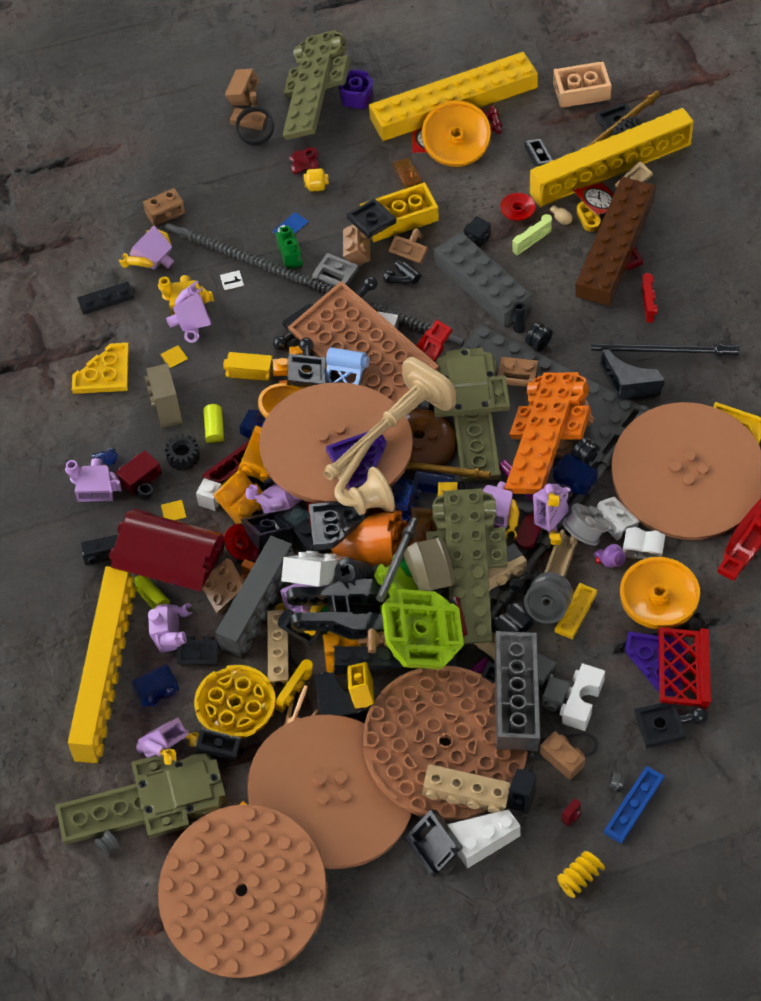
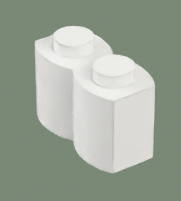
[623,527,665,559]

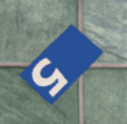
[272,212,309,234]

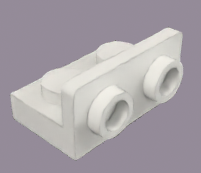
[596,497,640,540]

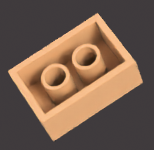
[553,61,611,108]

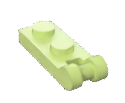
[512,214,552,255]

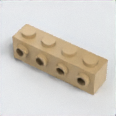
[421,764,510,813]

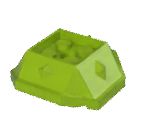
[381,589,464,669]

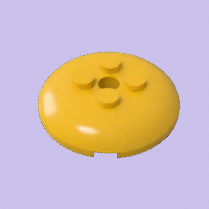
[194,665,276,738]

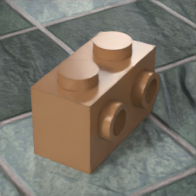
[225,69,260,106]
[143,188,185,226]
[343,225,370,267]
[540,731,585,781]

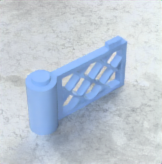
[325,348,370,385]

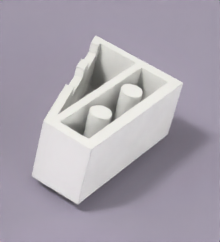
[447,809,520,868]

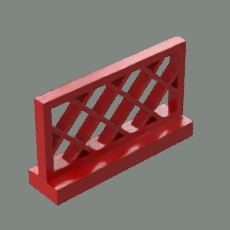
[658,627,711,710]

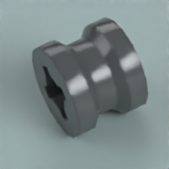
[94,830,120,857]

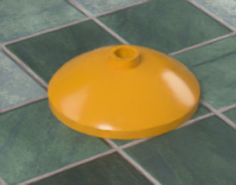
[258,383,304,418]

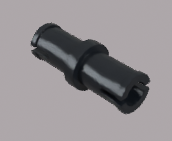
[512,302,527,333]

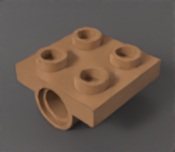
[203,558,244,614]

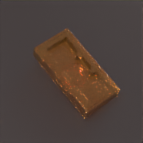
[392,158,422,189]

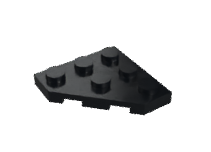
[309,501,369,551]

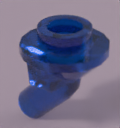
[92,448,118,466]

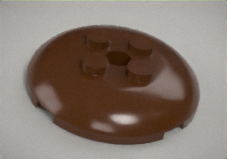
[405,409,457,474]

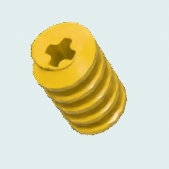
[557,851,605,898]

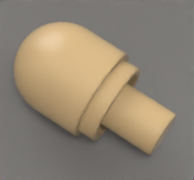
[550,205,572,225]

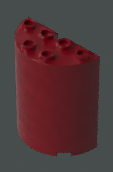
[109,509,225,592]

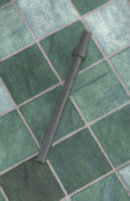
[376,518,418,602]

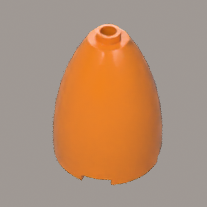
[331,511,410,568]

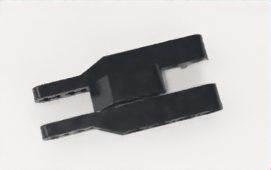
[286,579,419,639]

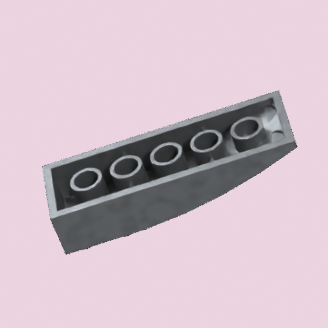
[495,631,540,751]

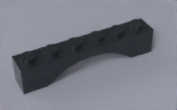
[333,646,456,675]

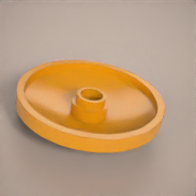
[422,101,491,167]
[620,557,700,629]

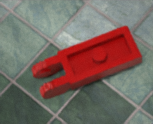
[642,273,657,323]

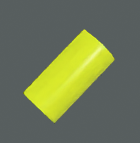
[203,404,225,443]
[135,575,170,609]

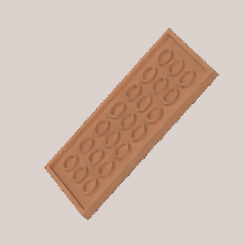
[288,281,440,403]

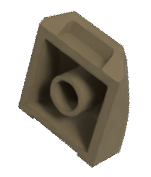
[403,537,455,591]

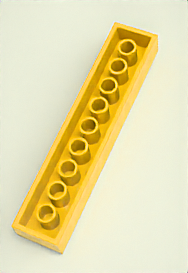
[369,51,538,141]
[530,108,694,207]
[68,566,136,764]

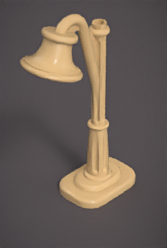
[324,357,456,515]

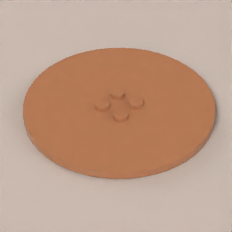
[259,382,413,504]
[611,402,761,540]
[247,715,411,869]

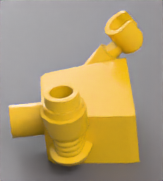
[158,275,214,316]

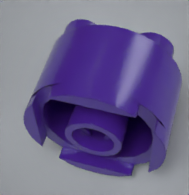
[339,69,373,109]

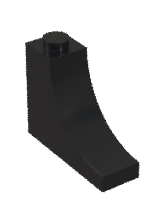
[600,349,665,399]
[314,672,371,721]

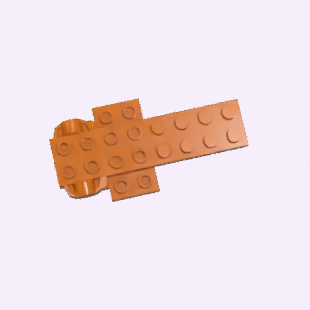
[505,372,591,494]

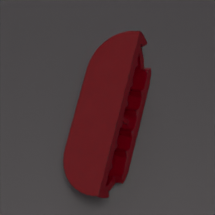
[202,440,250,484]

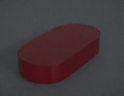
[516,514,542,550]

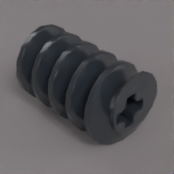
[335,558,374,583]

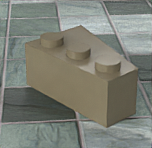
[144,364,183,429]

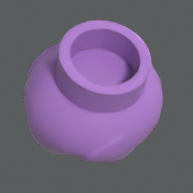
[594,544,626,568]

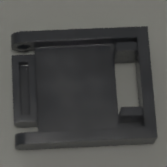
[405,810,463,877]

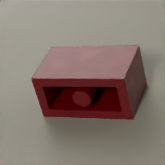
[116,450,162,496]

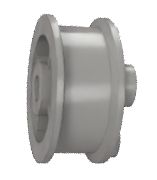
[562,503,609,545]

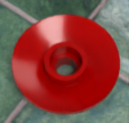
[500,193,535,221]
[224,524,256,561]

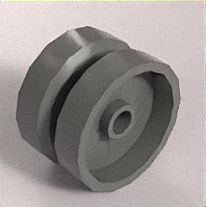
[524,572,573,624]

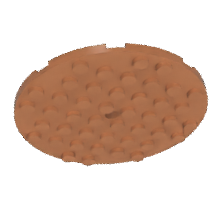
[363,666,527,821]
[158,805,328,979]

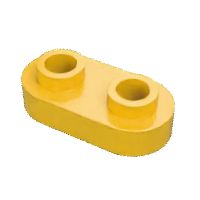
[577,201,601,232]

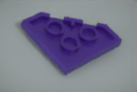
[326,431,387,490]
[625,631,688,696]

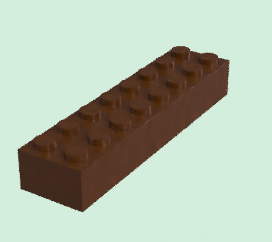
[575,177,656,306]

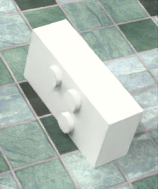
[281,551,350,586]

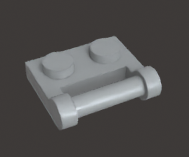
[312,253,359,287]

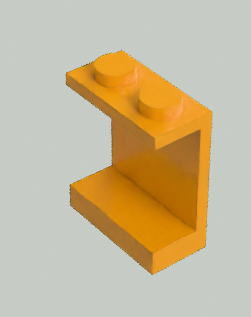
[238,425,270,483]

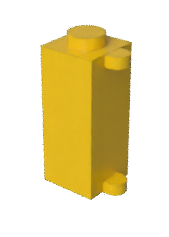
[223,352,273,381]

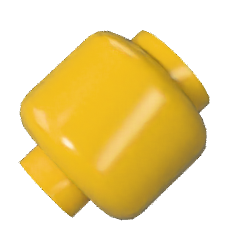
[304,168,329,192]

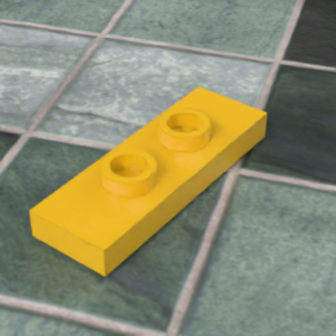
[555,583,598,640]

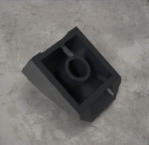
[241,512,294,551]

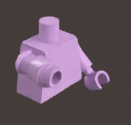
[166,281,212,343]
[65,458,122,502]
[246,483,302,513]
[148,603,193,653]

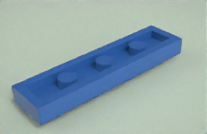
[604,766,664,844]

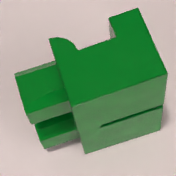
[276,226,303,270]

